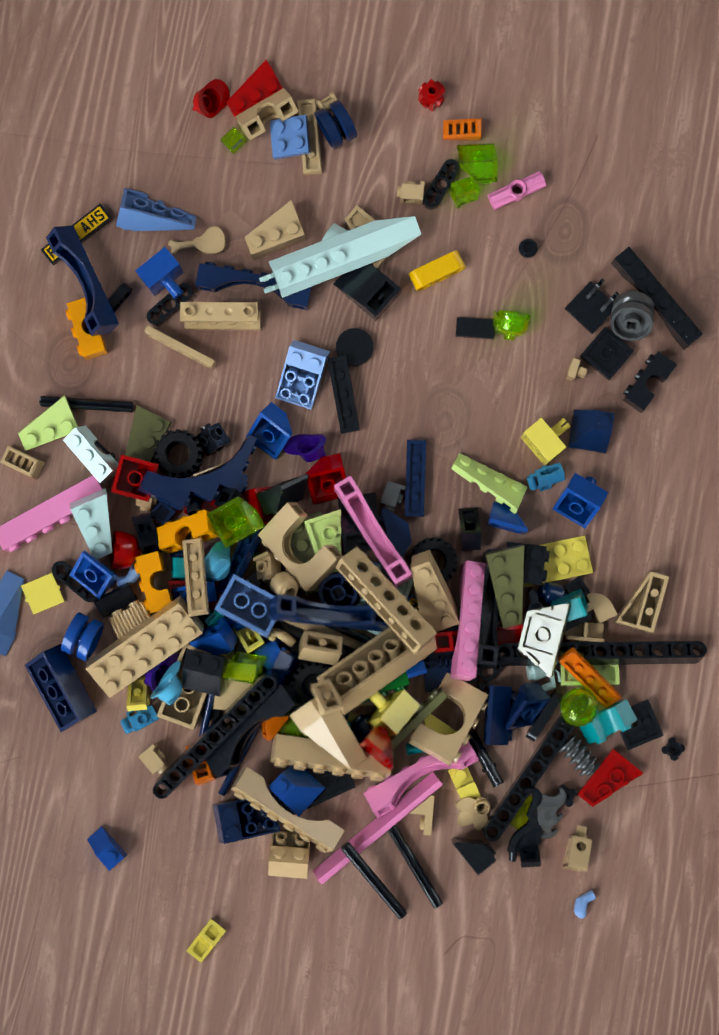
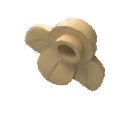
[455,797,491,831]

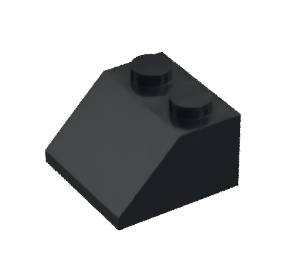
[256,474,308,516]
[182,649,229,696]
[451,837,497,875]

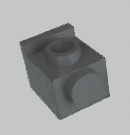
[380,481,406,512]

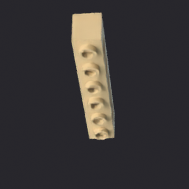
[335,547,437,654]

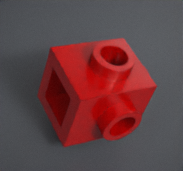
[418,79,446,112]

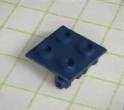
[423,652,463,692]

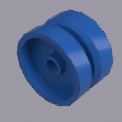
[61,612,104,661]

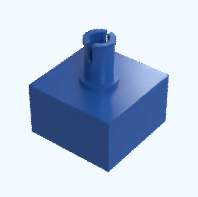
[135,247,184,299]
[552,473,609,529]

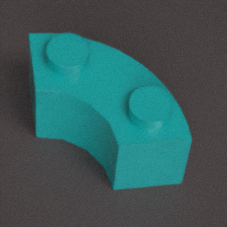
[578,699,637,744]

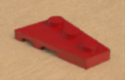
[226,59,283,120]
[577,749,644,807]

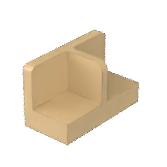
[563,622,604,642]

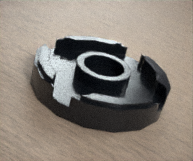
[336,328,373,366]

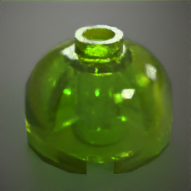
[493,310,531,340]
[560,687,599,727]

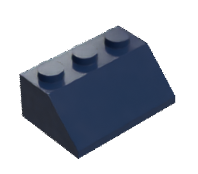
[483,684,515,745]

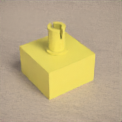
[520,417,571,465]
[366,690,420,737]

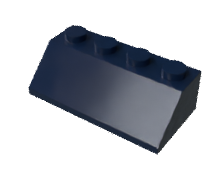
[25,644,97,732]

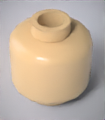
[270,572,299,596]

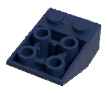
[212,793,280,844]

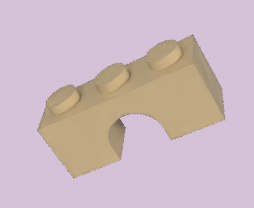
[235,88,298,140]

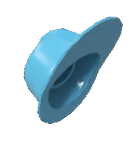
[204,541,231,582]
[150,661,183,705]

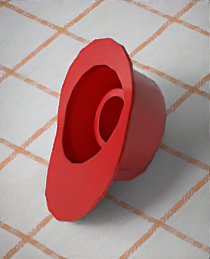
[192,79,230,118]

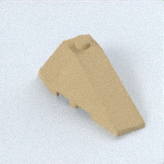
[290,698,367,770]

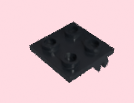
[564,278,619,334]

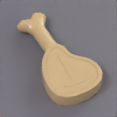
[168,226,226,256]

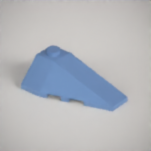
[116,188,196,231]
[0,570,25,656]

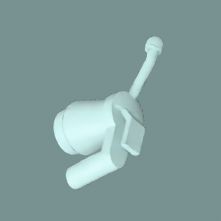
[526,666,561,692]

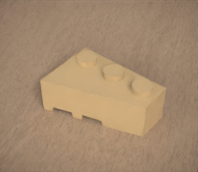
[245,200,305,260]
[613,571,669,633]

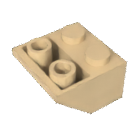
[268,830,311,879]

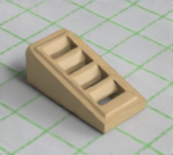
[0,445,45,479]

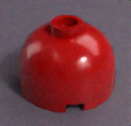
[111,531,141,569]

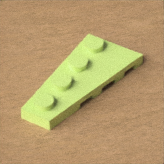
[451,453,527,514]

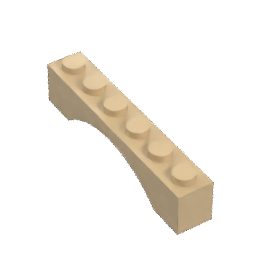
[231,767,345,853]

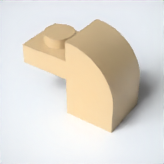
[585,593,618,623]

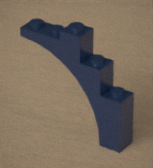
[137,435,257,510]

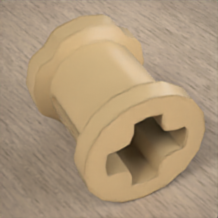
[316,92,338,111]

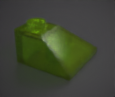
[457,143,498,184]

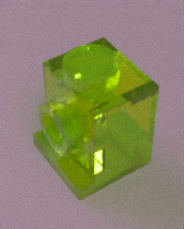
[450,176,481,209]

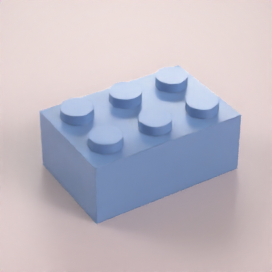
[215,574,277,639]

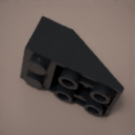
[333,264,401,321]
[337,493,380,554]

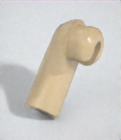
[268,628,296,647]

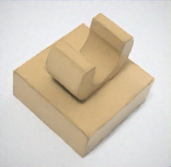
[565,358,587,381]

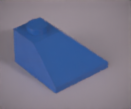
[246,402,292,460]
[487,501,528,535]
[70,550,118,599]
[268,766,326,817]

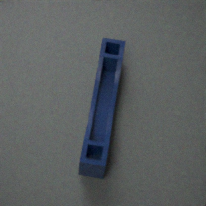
[46,225,119,336]
[195,262,312,311]
[270,594,389,632]

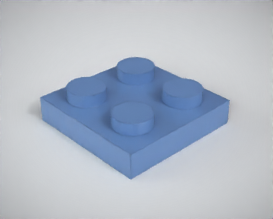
[270,115,311,160]

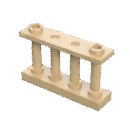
[180,302,261,331]

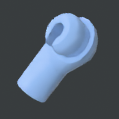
[116,564,140,586]
[574,890,596,918]

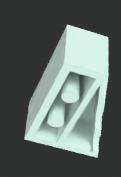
[70,488,112,559]

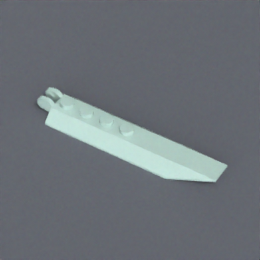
[259,216,421,298]

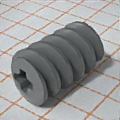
[559,734,601,777]

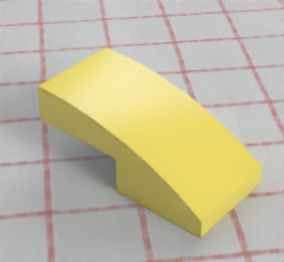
[186,919,226,963]

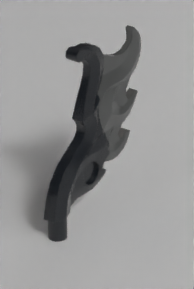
[507,787,566,862]

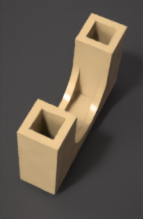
[258,502,343,592]
[409,672,488,766]

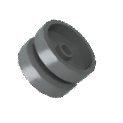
[610,291,655,341]

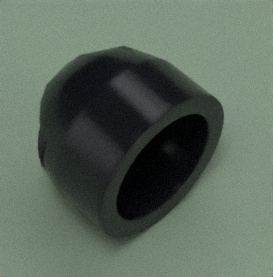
[186,500,202,515]

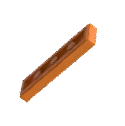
[558,647,621,708]

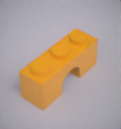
[65,298,108,360]
[157,510,219,554]
[134,551,174,614]

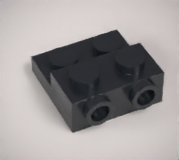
[506,542,550,585]

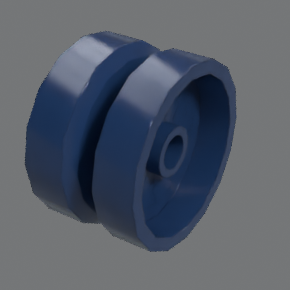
[314,100,358,150]

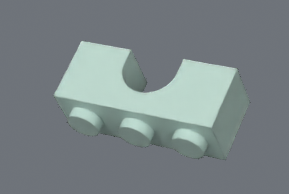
[63,425,118,483]

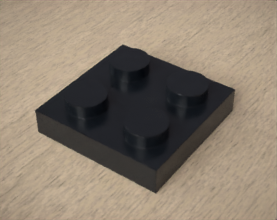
[580,327,634,380]

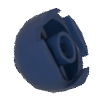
[319,573,358,606]

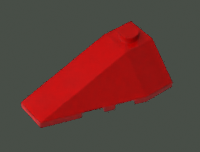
[359,726,393,771]

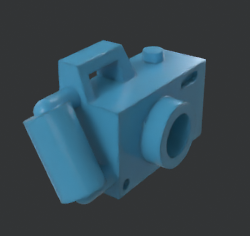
[527,463,565,492]
[120,705,160,734]

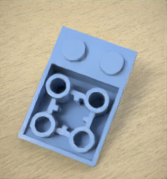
[275,340,330,410]

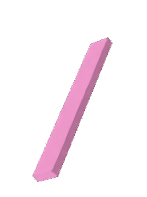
[313,772,443,884]

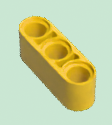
[409,250,466,291]

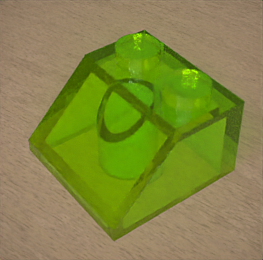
[207,496,265,548]

